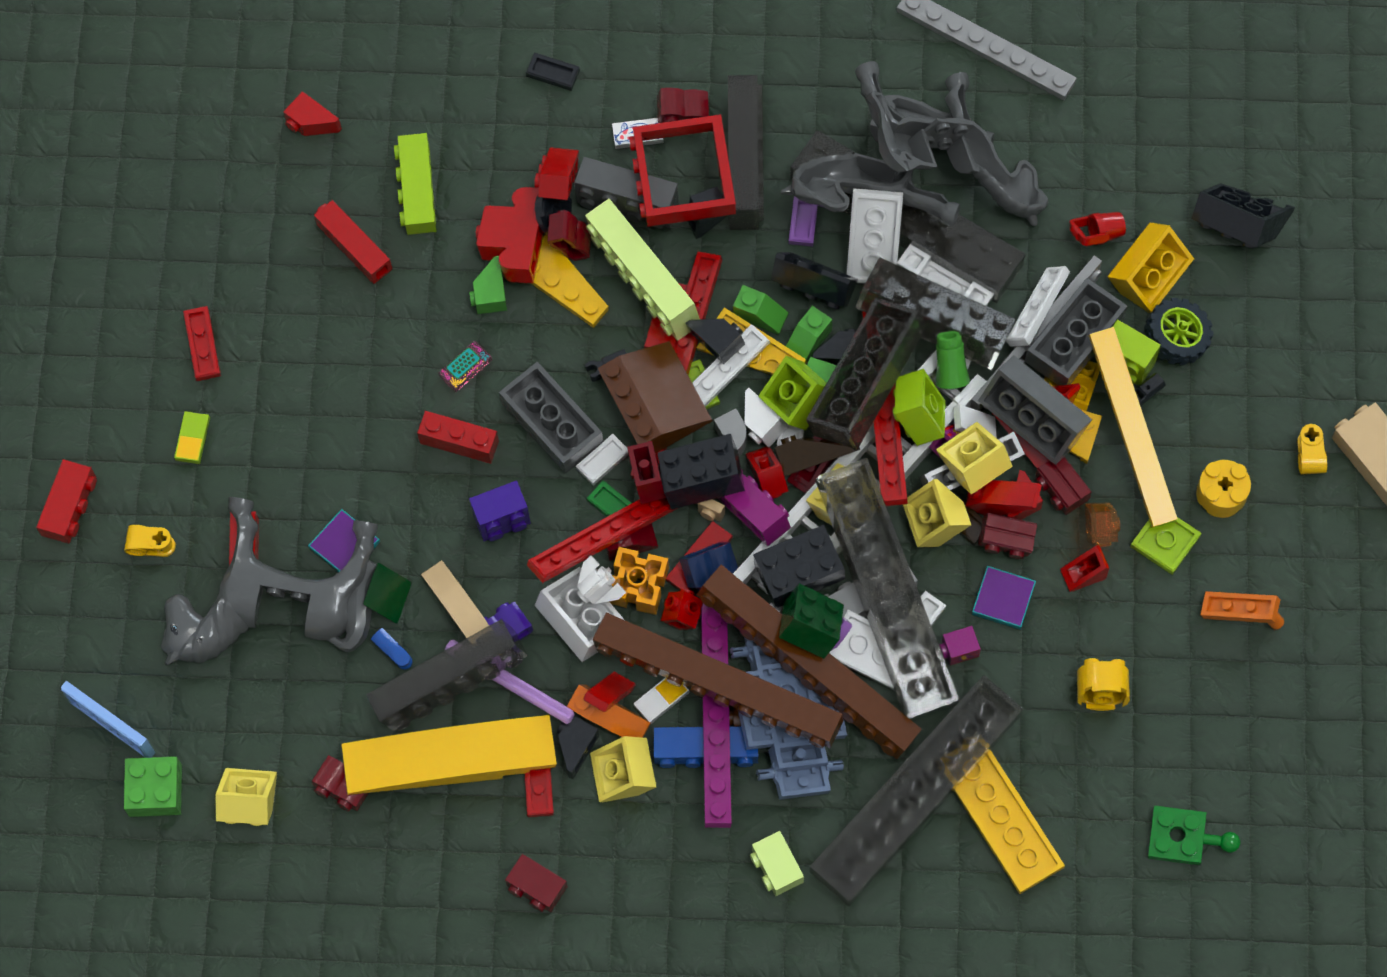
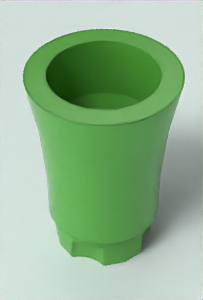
[935,331,970,389]

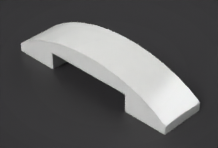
[897,244,994,315]

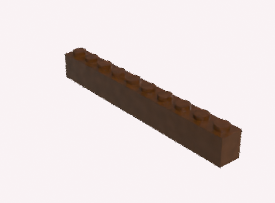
[697,565,922,759]
[593,612,843,749]

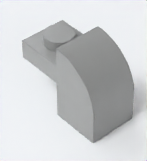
[714,408,747,457]

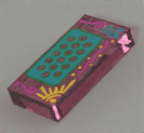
[438,341,492,392]

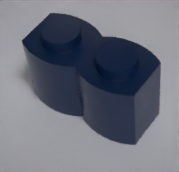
[679,541,738,591]

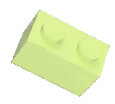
[750,831,804,896]

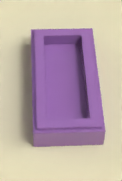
[789,196,818,247]

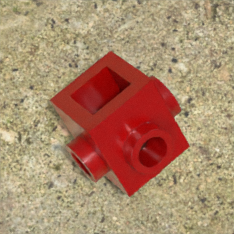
[661,589,703,630]

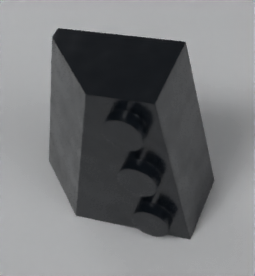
[1191,183,1295,248]
[771,252,858,310]

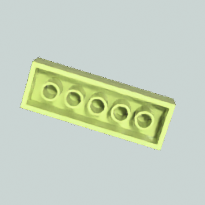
[585,199,700,341]

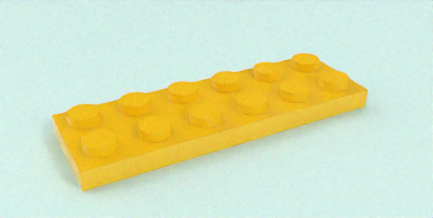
[936,735,1065,894]

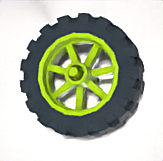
[1144,298,1213,365]

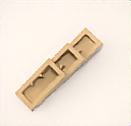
[421,560,495,648]

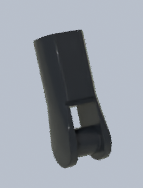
[1135,373,1166,407]

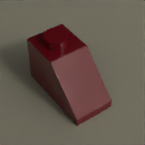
[606,523,658,561]

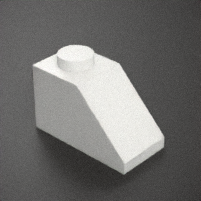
[745,388,789,447]

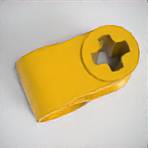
[1297,424,1327,474]
[124,525,176,557]

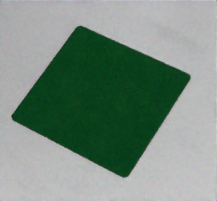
[363,563,412,624]

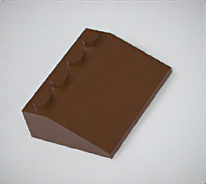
[598,341,713,453]

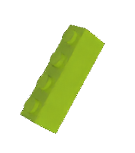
[394,133,437,235]

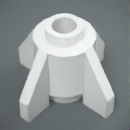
[577,555,626,604]

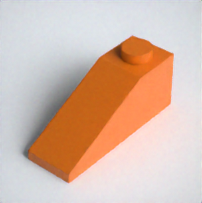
[567,684,651,738]

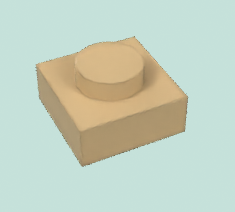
[698,499,725,522]

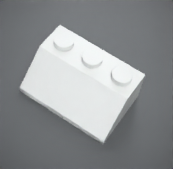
[535,567,624,662]

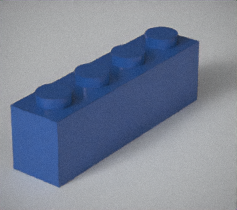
[654,727,758,768]

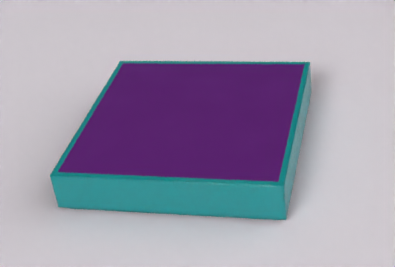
[308,509,380,572]
[972,566,1036,630]

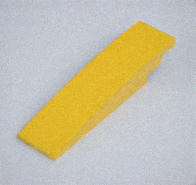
[341,715,557,795]

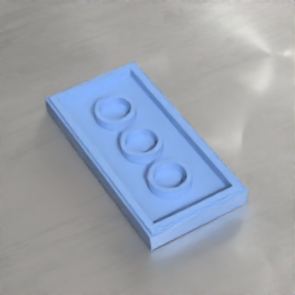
[61,681,155,758]

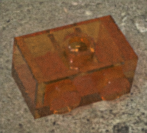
[1085,502,1120,547]

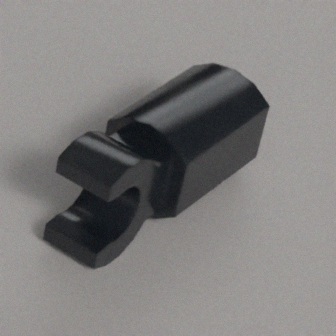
[585,349,627,382]

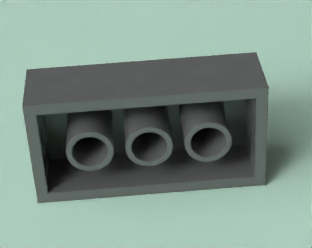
[574,157,679,229]
[1025,278,1128,386]
[978,355,1092,465]
[499,362,603,473]

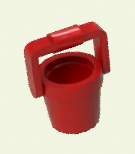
[1069,212,1126,246]

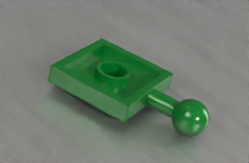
[1148,806,1241,865]

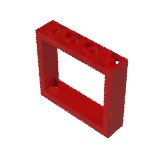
[629,114,736,227]

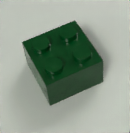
[779,584,844,659]

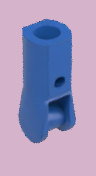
[371,628,413,670]

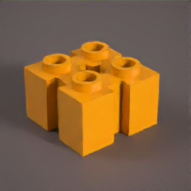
[609,547,669,615]

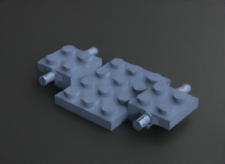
[730,637,847,800]

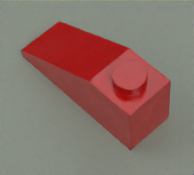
[966,480,1042,516]

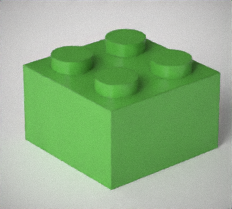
[124,757,182,817]

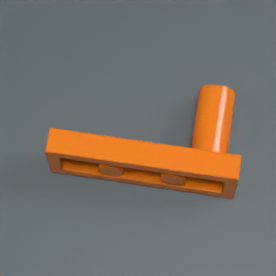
[1200,591,1284,630]

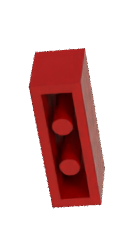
[535,147,579,200]
[417,411,499,464]
[36,459,97,544]

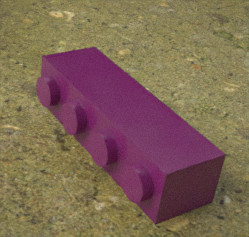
[717,469,791,546]

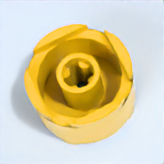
[1196,460,1251,518]
[1077,658,1130,711]

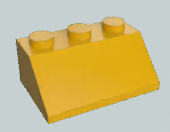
[1107,222,1194,313]

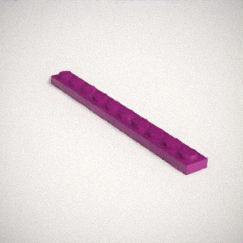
[701,604,732,828]

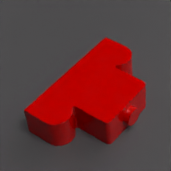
[476,187,544,283]

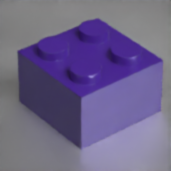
[469,480,531,541]

